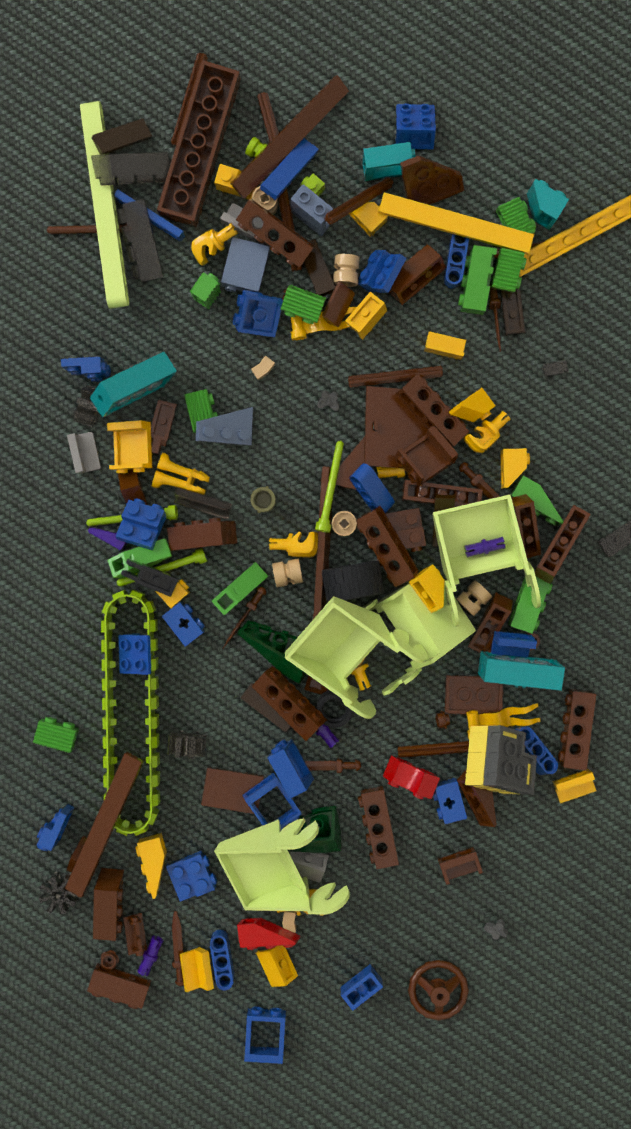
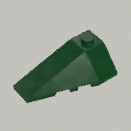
[238,620,307,683]
[284,806,341,853]

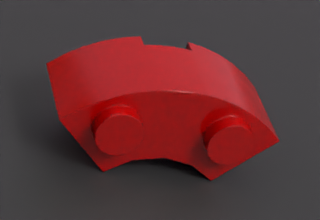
[383,755,440,799]

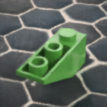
[510,475,563,526]
[108,538,172,579]
[212,562,268,615]

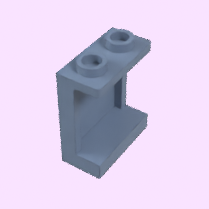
[290,184,333,236]
[221,237,271,293]

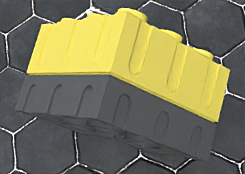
[465,725,537,795]

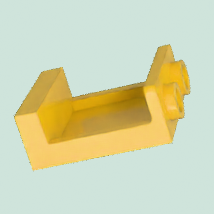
[107,420,152,474]

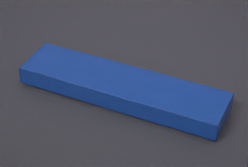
[260,138,319,200]
[114,189,185,242]

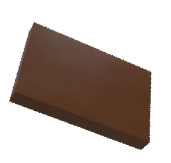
[444,675,503,715]
[201,767,264,814]

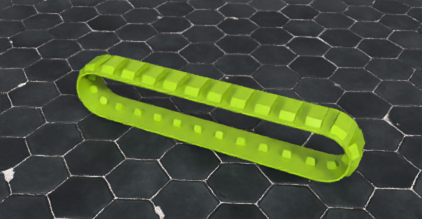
[101,590,160,836]

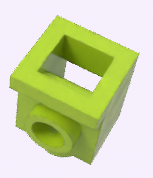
[300,173,325,197]

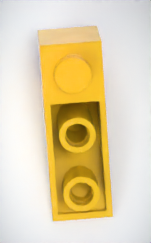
[136,833,167,899]

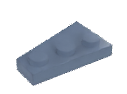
[196,407,253,446]

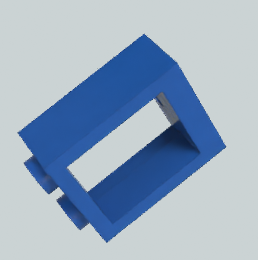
[267,739,314,798]
[242,773,302,830]
[244,1007,286,1064]

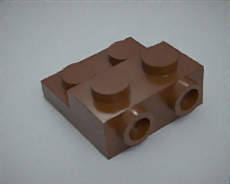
[386,508,426,552]

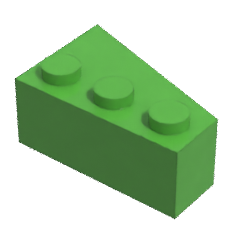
[458,245,497,315]

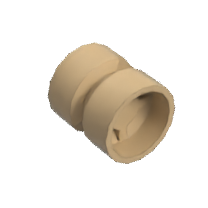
[252,186,278,215]
[333,254,360,287]
[332,511,357,536]
[272,558,303,587]
[456,580,492,616]

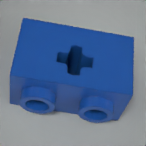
[162,601,205,647]
[433,778,467,824]
[340,964,383,1011]

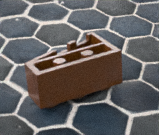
[93,868,124,941]

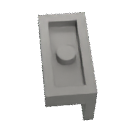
[220,203,263,242]
[67,432,101,474]
[290,852,329,882]

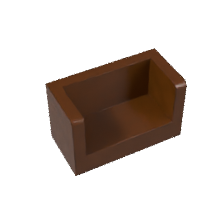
[438,847,483,885]

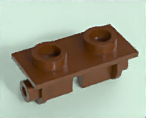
[123,913,147,956]

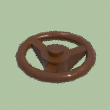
[408,960,469,1020]

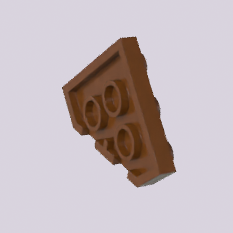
[400,155,464,205]

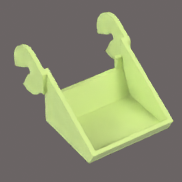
[432,495,541,627]
[362,567,476,696]
[285,596,428,719]
[214,818,350,915]

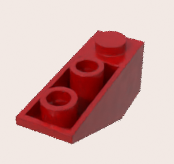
[237,918,300,950]

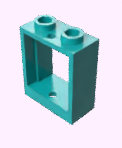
[362,142,416,181]

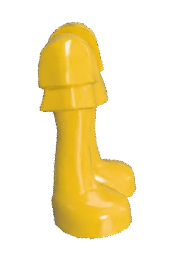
[151,452,210,495]

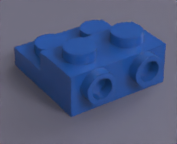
[358,250,407,293]
[233,290,283,337]
[61,357,111,382]
[115,499,166,550]
[37,804,75,851]
[166,851,217,902]

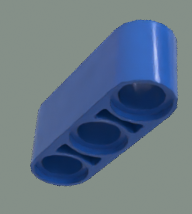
[444,234,469,289]
[349,463,395,513]
[515,726,558,775]
[210,930,234,990]

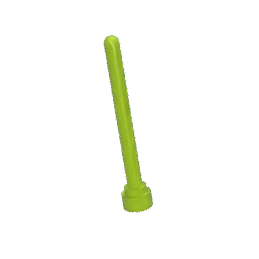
[315,441,344,533]
[86,505,178,526]
[117,548,207,587]

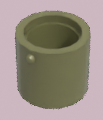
[250,486,276,513]

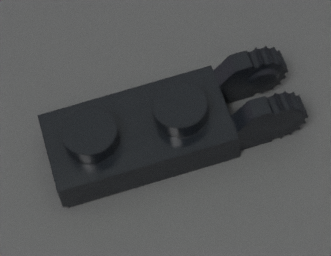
[121,559,179,597]

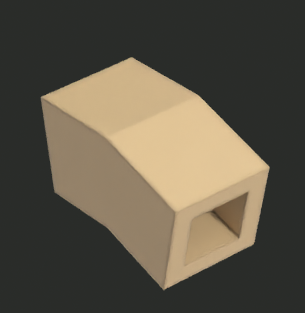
[251,356,275,381]
[282,911,296,933]

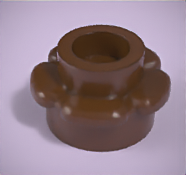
[435,711,450,730]
[100,950,119,969]

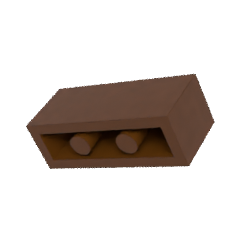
[389,244,446,305]
[511,494,541,558]
[87,963,151,1009]

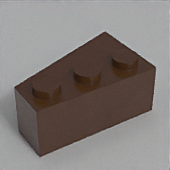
[167,518,238,551]

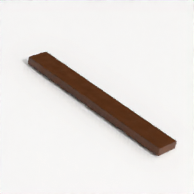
[230,75,349,199]
[313,467,333,619]
[65,752,144,898]

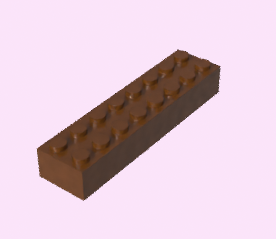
[157,60,241,228]

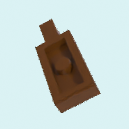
[151,400,178,455]

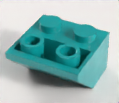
[527,179,569,230]

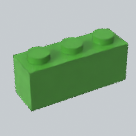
[508,576,552,634]

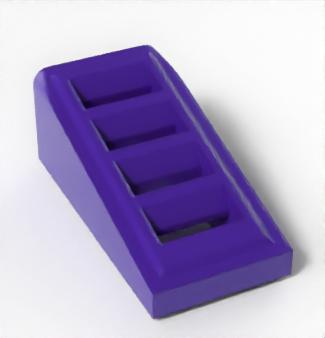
[88,528,128,550]

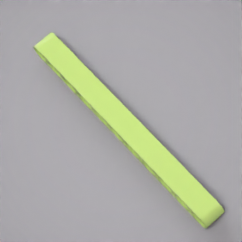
[80,101,129,309]

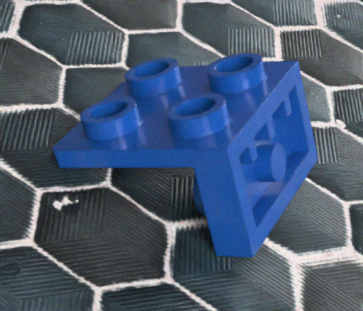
[395,104,436,149]
[118,633,151,675]

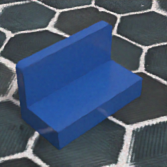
[491,631,537,657]

